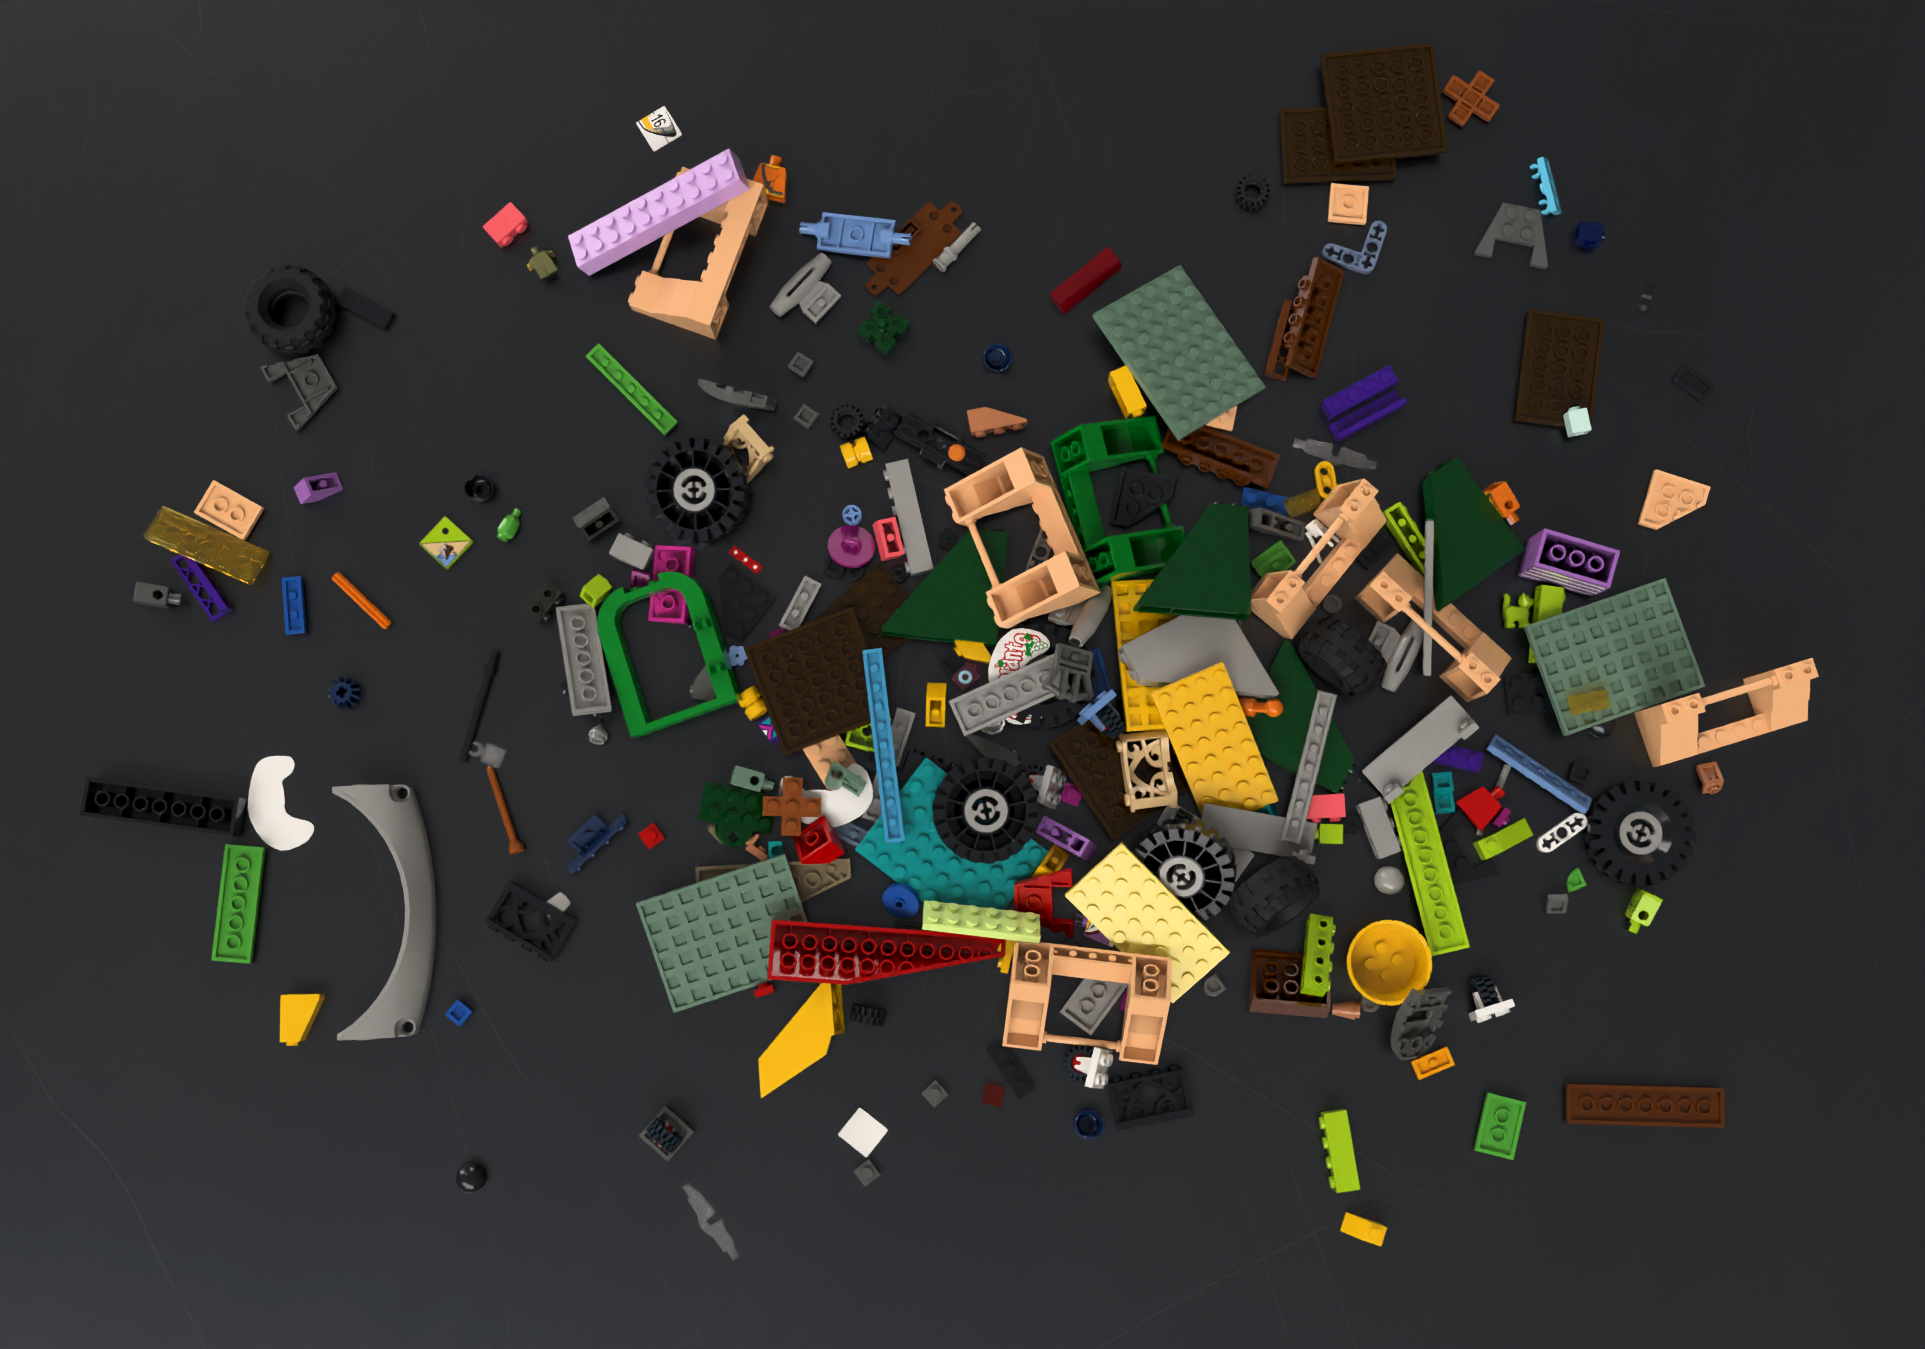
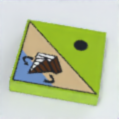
[419,516,474,570]

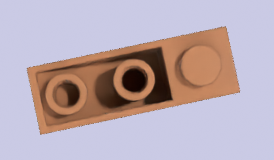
[967,407,1027,438]

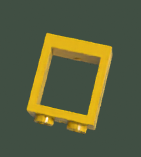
[1108,365,1147,419]

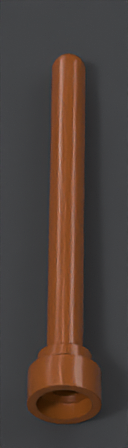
[486,766,525,855]

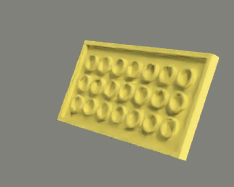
[1065,842,1230,1003]

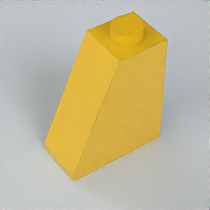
[280,994,325,1046]

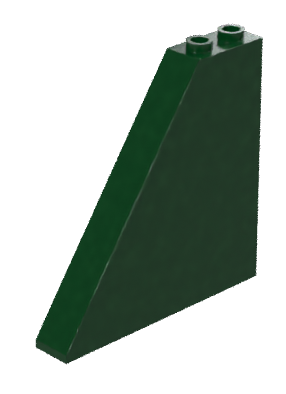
[1422,457,1526,612]
[1133,502,1251,621]
[881,526,1008,648]
[1245,638,1355,794]

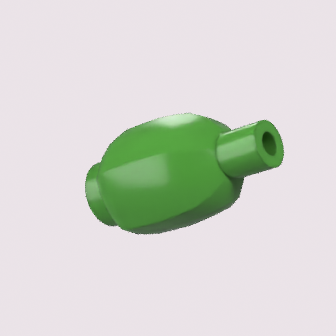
[497,508,521,542]

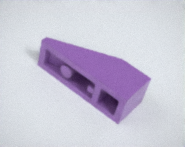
[1035,816,1098,863]

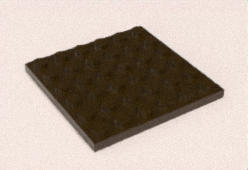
[1320,43,1448,165]
[744,607,893,756]
[1048,699,1190,841]

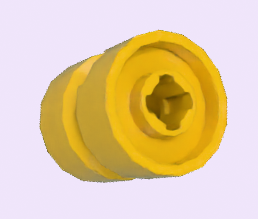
[840,436,873,469]
[738,685,767,721]

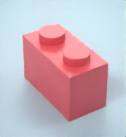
[483,202,529,248]
[872,517,904,561]
[1306,794,1346,823]

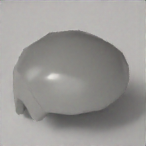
[1374,866,1405,895]

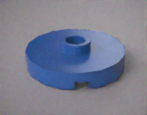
[882,883,921,919]

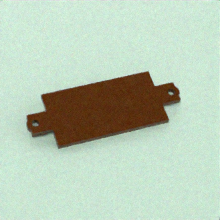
[865,200,963,297]

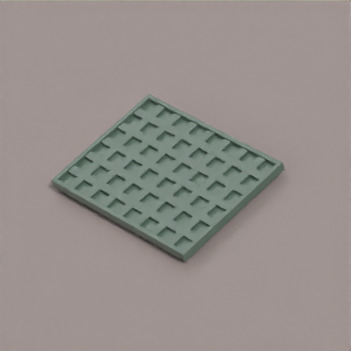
[1092,265,1266,441]
[1524,578,1705,736]
[636,853,808,1013]

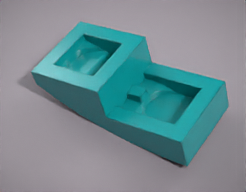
[1432,772,1455,814]

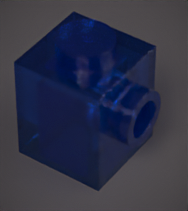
[1574,221,1605,249]

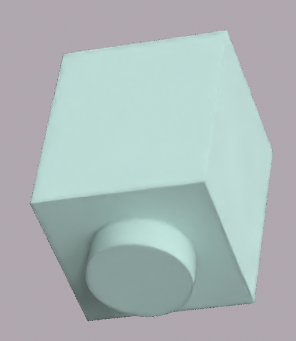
[1563,406,1592,437]

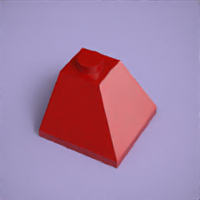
[793,815,844,864]

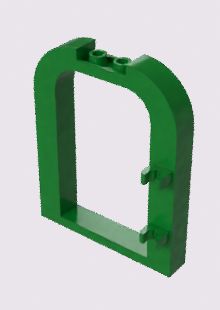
[597,572,742,738]

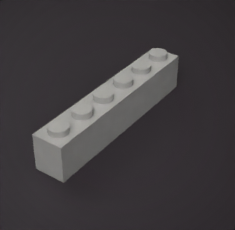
[883,459,933,577]

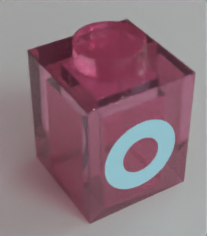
[951,662,981,693]

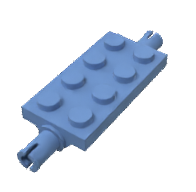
[799,212,912,259]

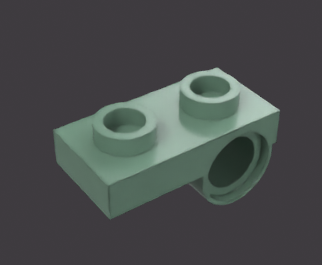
[825,761,867,797]

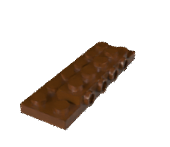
[1284,257,1344,378]
[1161,426,1280,488]

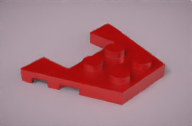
[1014,868,1074,938]

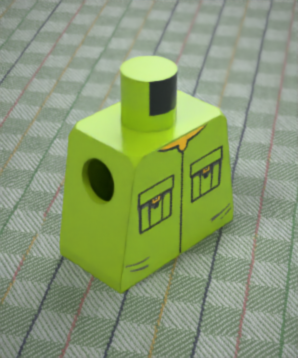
[1625,886,1663,934]

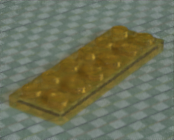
[144,506,269,585]

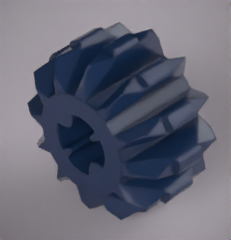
[327,677,361,709]

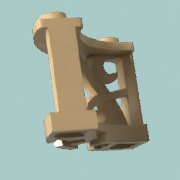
[723,414,774,483]
[1116,730,1178,812]

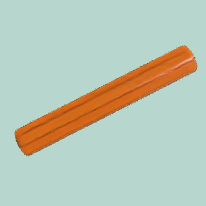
[332,572,392,629]

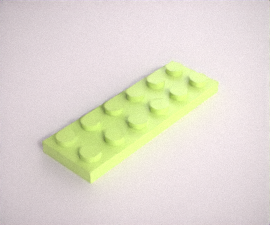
[922,900,1041,943]

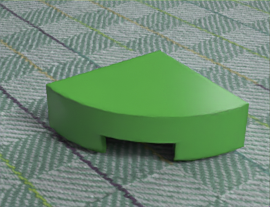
[1566,868,1587,893]

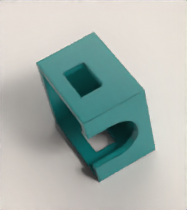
[768,841,784,858]

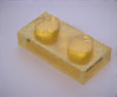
[1283,488,1322,518]

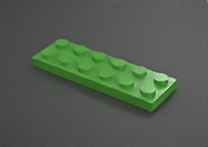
[211,844,266,964]

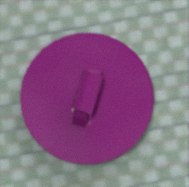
[828,525,875,568]

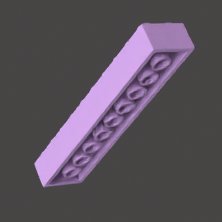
[568,149,750,276]

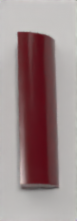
[1050,246,1122,315]

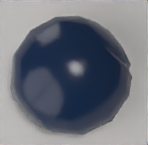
[983,343,1012,372]
[1074,1110,1105,1140]

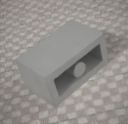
[609,533,655,571]

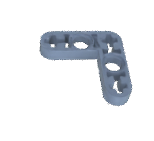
[1321,221,1387,274]

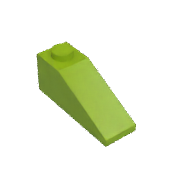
[1473,818,1533,860]

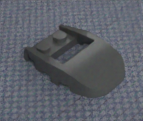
[697,378,777,411]
[1391,985,1452,1061]

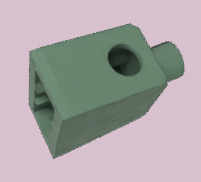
[728,765,775,792]

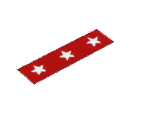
[728,545,763,574]

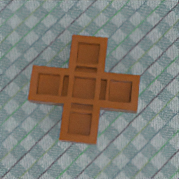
[1442,70,1500,127]
[762,777,821,836]

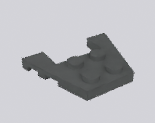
[1474,202,1548,269]
[260,354,338,431]

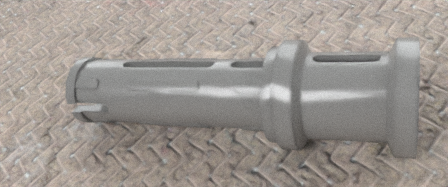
[932,222,981,272]

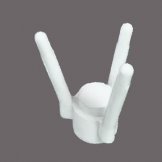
[1305,518,1340,564]

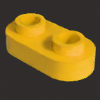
[1314,461,1337,500]

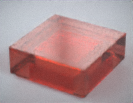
[982,1083,1006,1108]

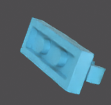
[1530,157,1562,215]

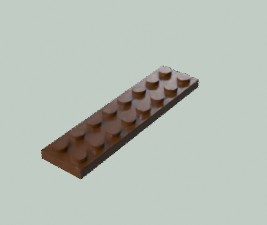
[1565,1083,1725,1128]

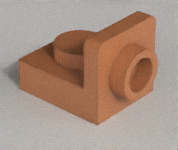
[1696,761,1724,794]
[745,833,769,861]

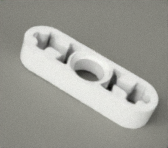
[1536,813,1587,853]

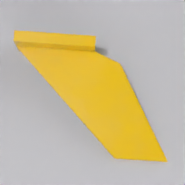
[758,983,845,1098]

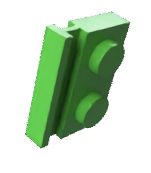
[1250,540,1296,579]

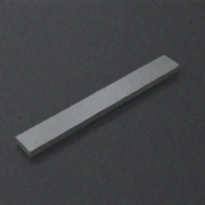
[1423,519,1434,676]
[1281,690,1337,845]

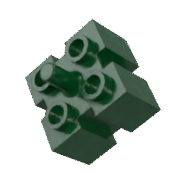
[857,300,910,357]

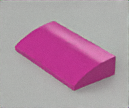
[648,545,696,624]

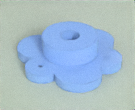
[727,645,748,666]

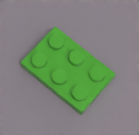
[1473,1092,1526,1160]

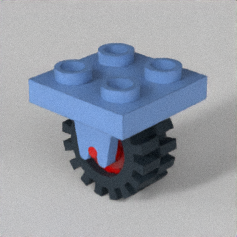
[1077,689,1126,739]

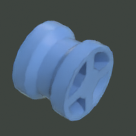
[843,505,862,526]

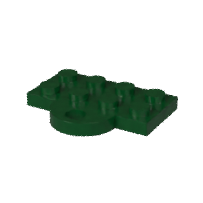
[698,782,773,847]

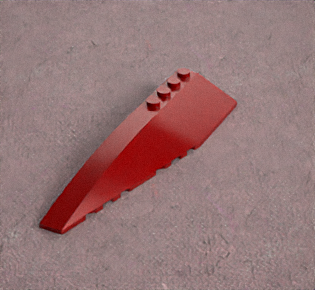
[767,920,1006,985]

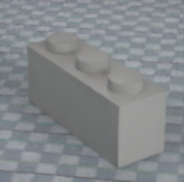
[1355,797,1402,860]

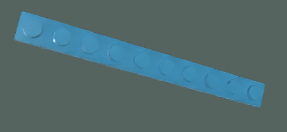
[862,648,905,844]

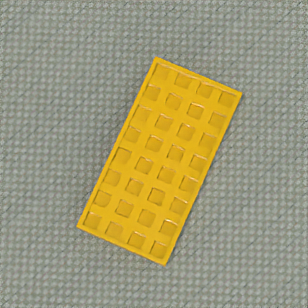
[1111,579,1181,732]
[1150,662,1279,815]

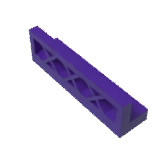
[1328,390,1407,443]
[170,545,233,622]

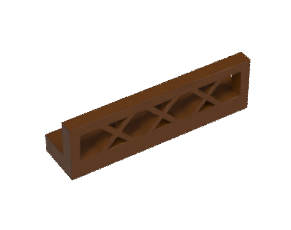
[1264,299,1295,381]

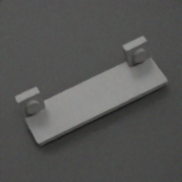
[1362,696,1479,804]
[1200,803,1317,864]

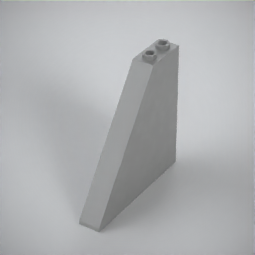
[1118,615,1279,700]

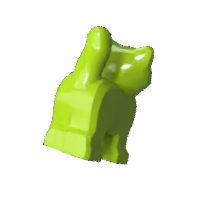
[1502,593,1534,629]

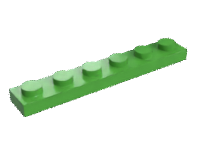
[585,343,679,436]

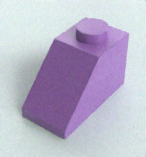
[294,472,343,504]

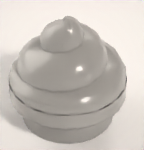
[588,724,608,745]

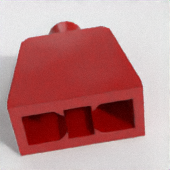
[1456,786,1505,832]

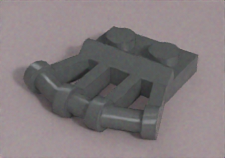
[1041,643,1094,703]

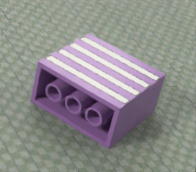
[1517,528,1620,597]

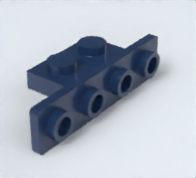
[566,813,628,874]

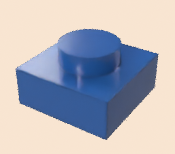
[445,999,474,1027]

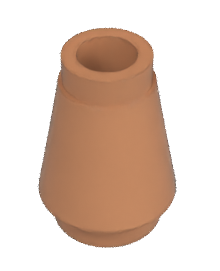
[1332,1001,1360,1020]

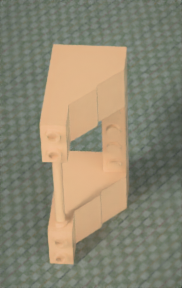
[628,167,769,340]
[944,447,1101,629]
[1251,478,1387,639]
[1354,553,1512,702]
[1634,658,1819,767]
[1002,941,1172,1065]

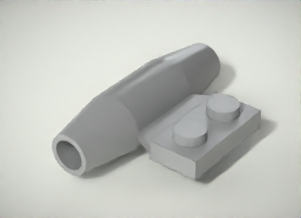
[770,253,841,324]
[1048,584,1112,648]
[1368,620,1423,692]

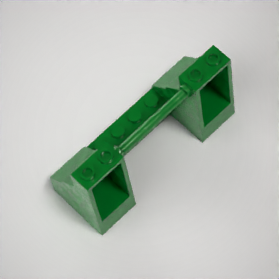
[1050,416,1186,586]

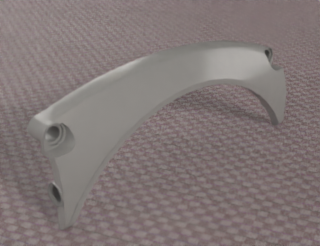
[332,784,436,1040]

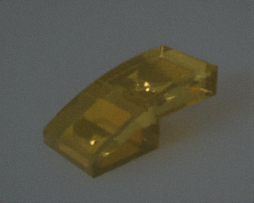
[1567,689,1610,716]

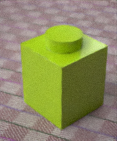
[580,574,612,608]
[1315,824,1343,844]

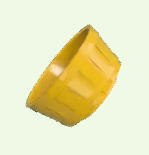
[1347,920,1432,1006]

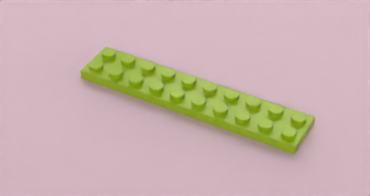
[1391,771,1470,956]

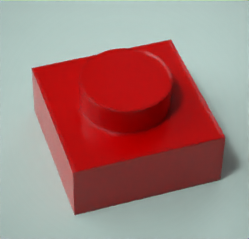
[638,823,666,850]
[754,982,776,998]

